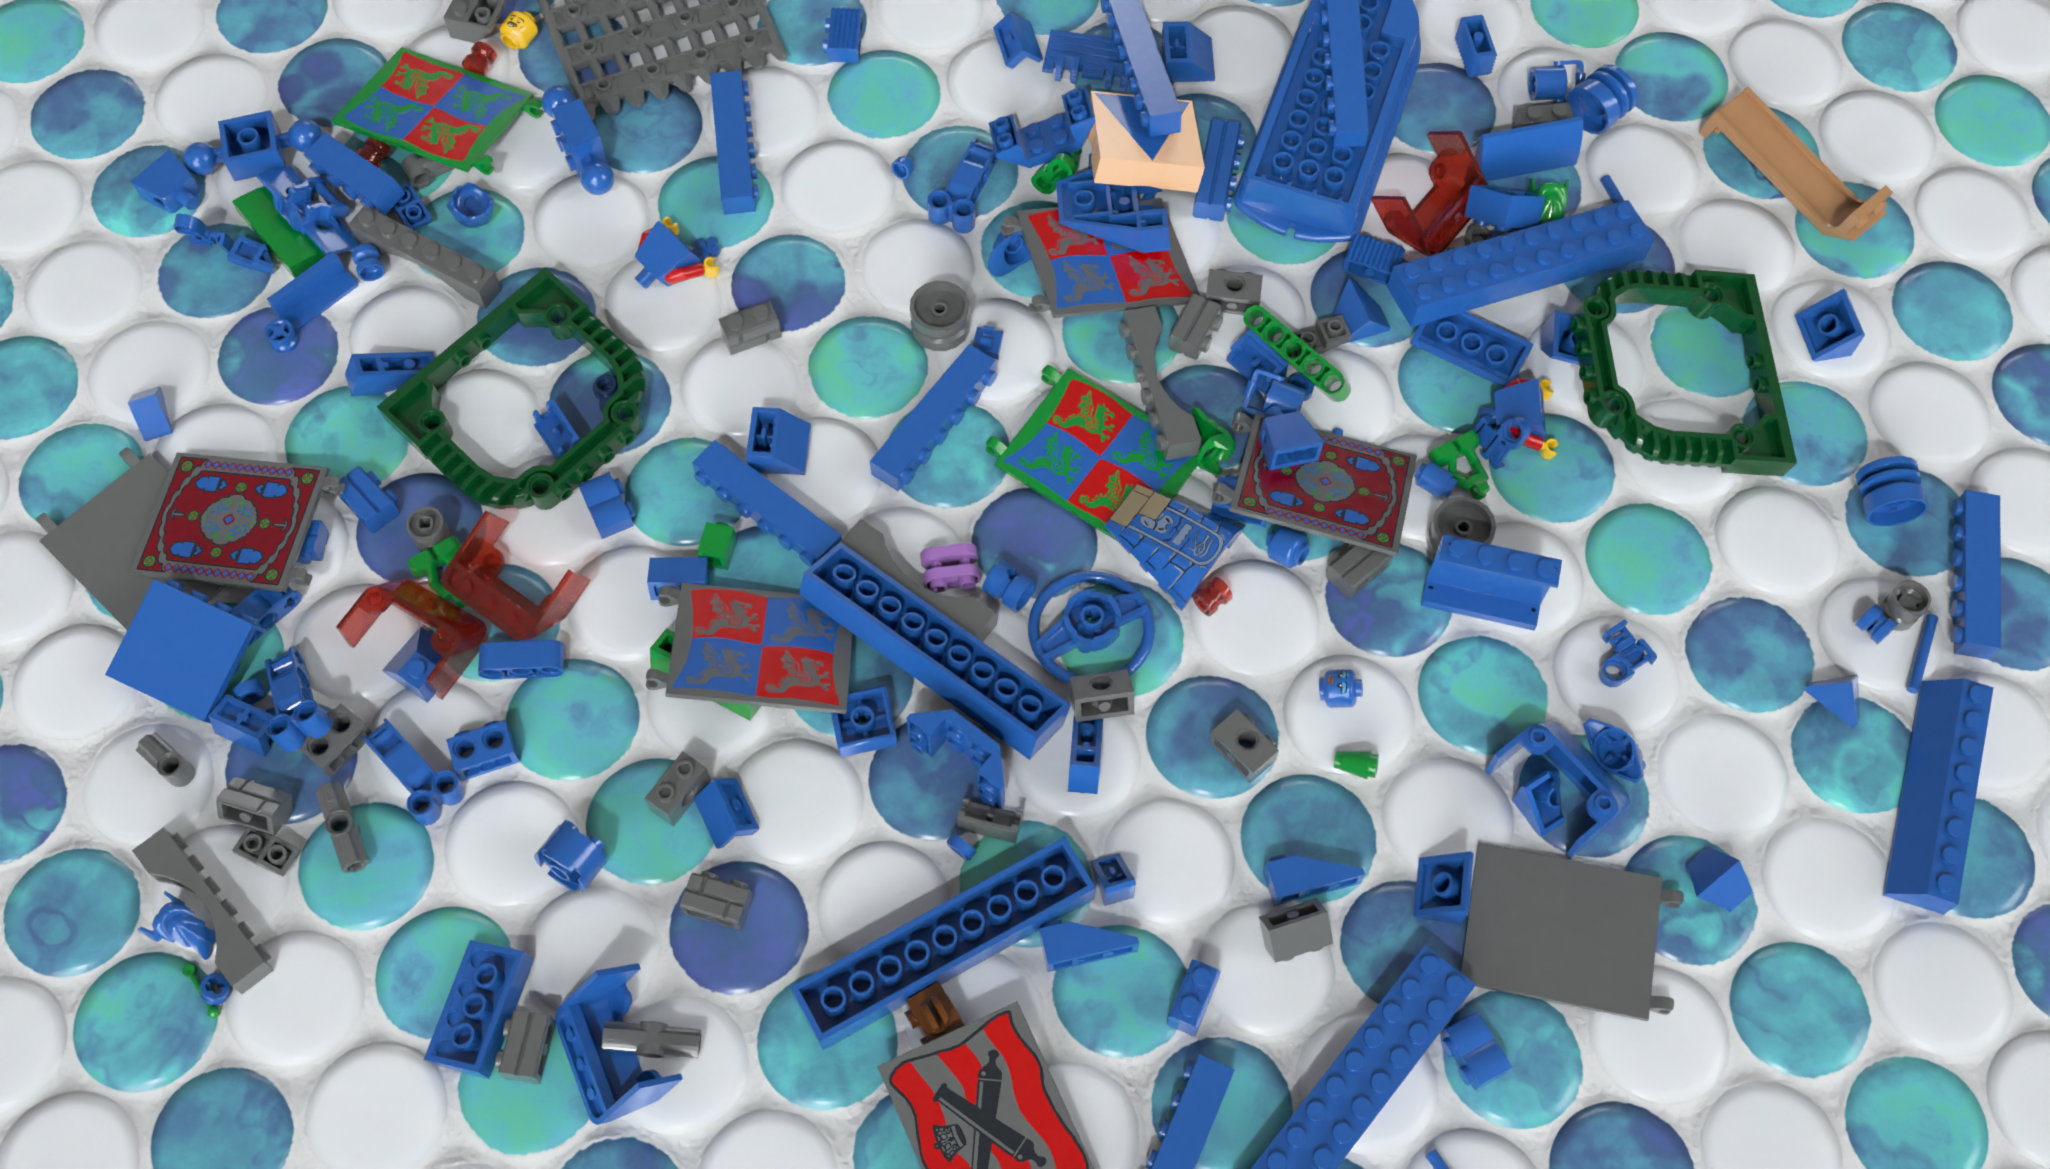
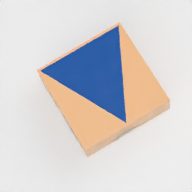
[1088,91,1205,192]

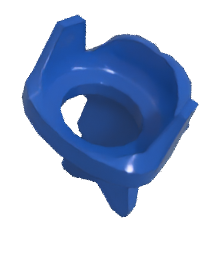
[138,891,216,960]

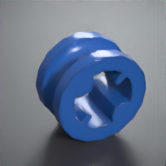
[200,973,230,1005]

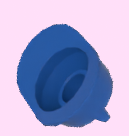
[988,231,1031,277]

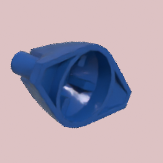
[1583,718,1646,783]

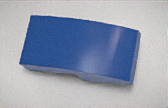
[393,181,433,230]

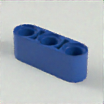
[478,640,565,680]

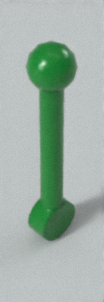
[182,964,221,1018]

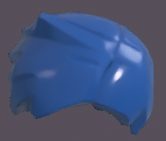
[446,183,495,228]

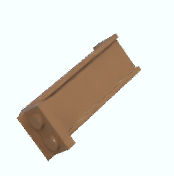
[1699,87,1894,241]

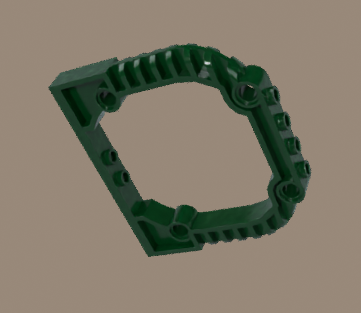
[377,268,646,510]
[1571,269,1797,477]

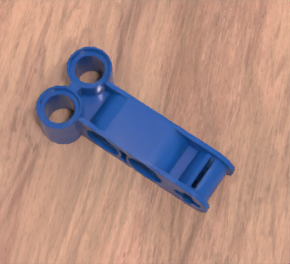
[927,138,998,234]
[232,585,302,674]
[265,646,333,752]
[361,718,465,826]

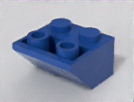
[1161,22,1215,82]
[746,407,811,475]

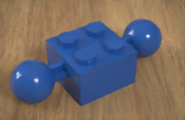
[542,85,614,195]
[183,110,323,181]

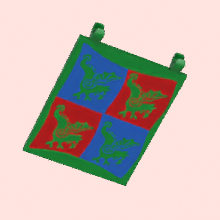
[332,47,544,175]
[986,365,1207,542]

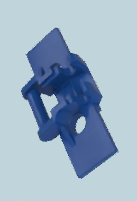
[257,166,360,255]

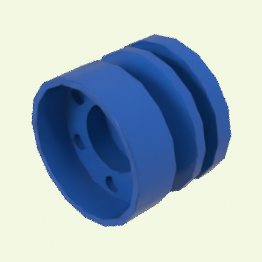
[1566,64,1638,135]
[1855,456,1928,526]

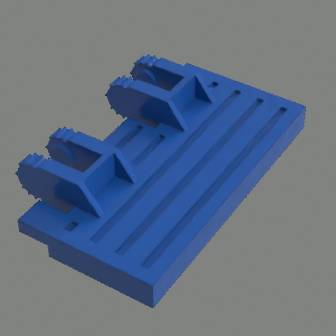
[1042,29,1129,91]

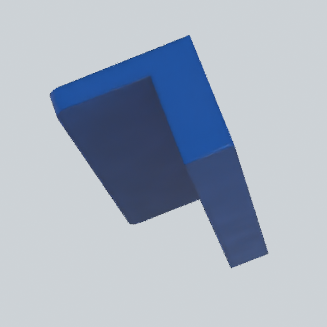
[267,251,358,332]

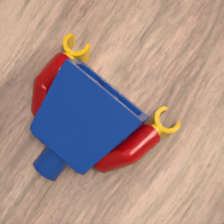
[635,217,719,289]
[1479,378,1558,460]

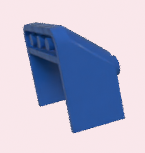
[1485,720,1630,859]
[555,963,683,1125]

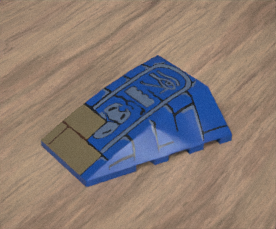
[1105,484,1246,611]

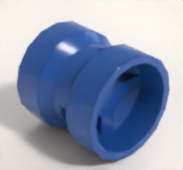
[352,244,385,281]
[1855,604,1899,645]

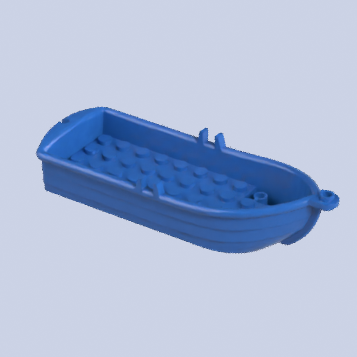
[1233,0,1421,243]

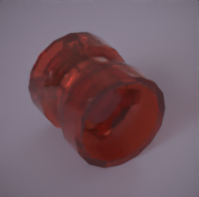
[462,41,497,76]
[356,137,391,168]
[1192,576,1233,616]

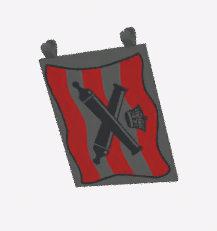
[877,1001,1094,1169]

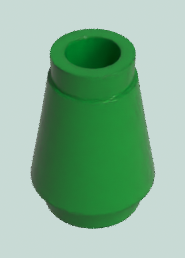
[1334,750,1379,780]

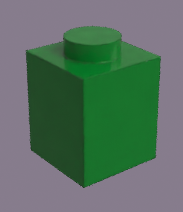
[697,522,737,570]

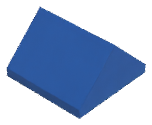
[1794,288,1865,362]
[1414,851,1474,925]

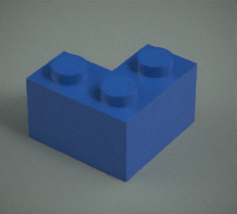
[1464,185,1545,232]

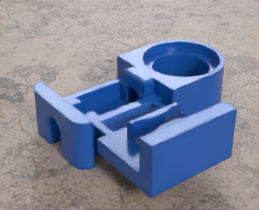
[173,213,234,253]
[1473,414,1531,469]
[1599,620,1657,687]

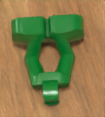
[1031,148,1082,194]
[1428,430,1490,500]
[407,536,470,608]

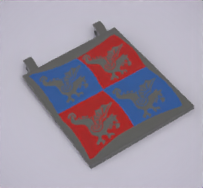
[1000,199,1200,318]
[646,582,853,714]

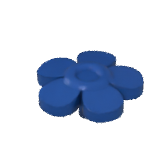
[692,236,720,264]

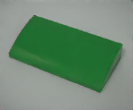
[232,186,326,279]

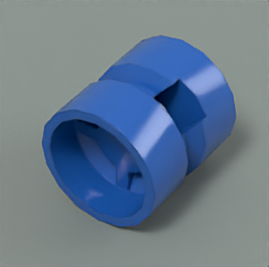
[982,560,1036,613]

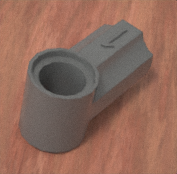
[401,154,455,189]
[136,732,195,787]

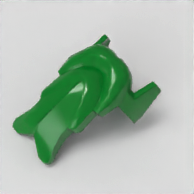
[1528,178,1569,225]
[1192,407,1236,476]

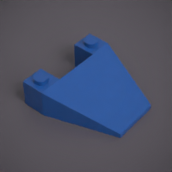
[1056,168,1170,253]

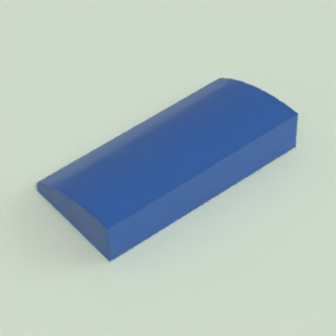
[1471,116,1583,183]
[1410,312,1534,387]
[423,940,534,1079]

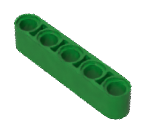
[1243,305,1351,402]

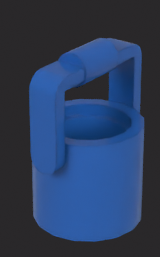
[1528,60,1586,103]
[1242,368,1307,415]

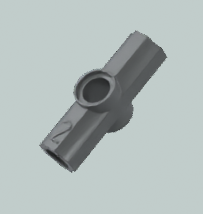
[315,781,370,873]
[602,1021,702,1058]

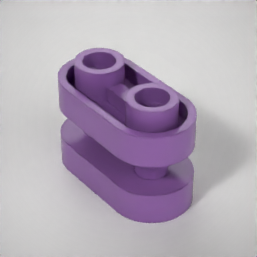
[920,543,981,593]

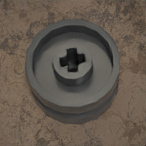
[910,281,970,351]
[1426,496,1496,558]

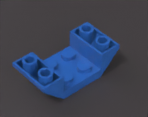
[989,86,1096,168]
[906,709,1005,809]

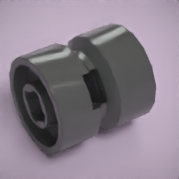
[406,506,452,552]
[1879,580,1931,631]

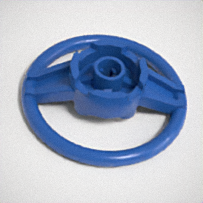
[1028,571,1155,684]

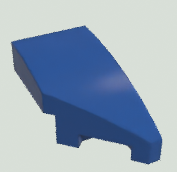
[227,235,275,274]

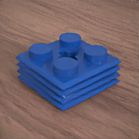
[831,686,898,757]

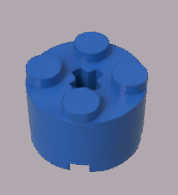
[534,820,607,892]

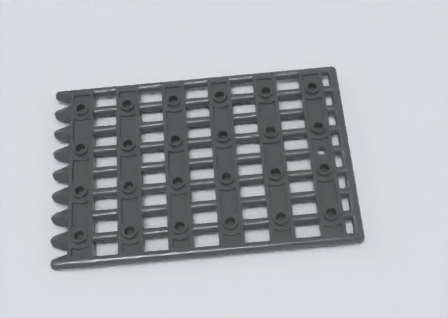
[537,0,788,121]

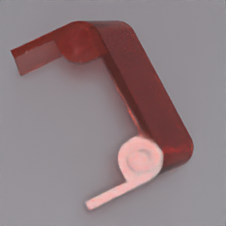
[1371,131,1488,256]
[441,510,591,642]
[336,578,489,700]

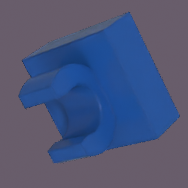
[973,325,1004,360]

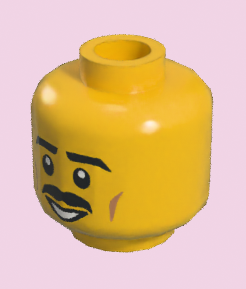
[500,11,538,50]

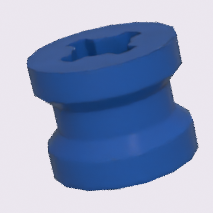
[265,319,299,353]

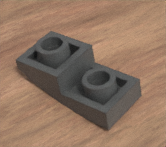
[1293,315,1352,357]
[232,827,301,877]

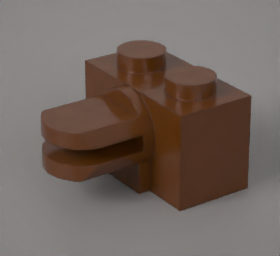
[904,981,965,1045]

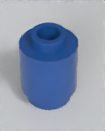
[1414,461,1458,500]

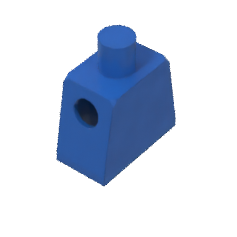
[131,150,200,214]
[1259,406,1324,470]

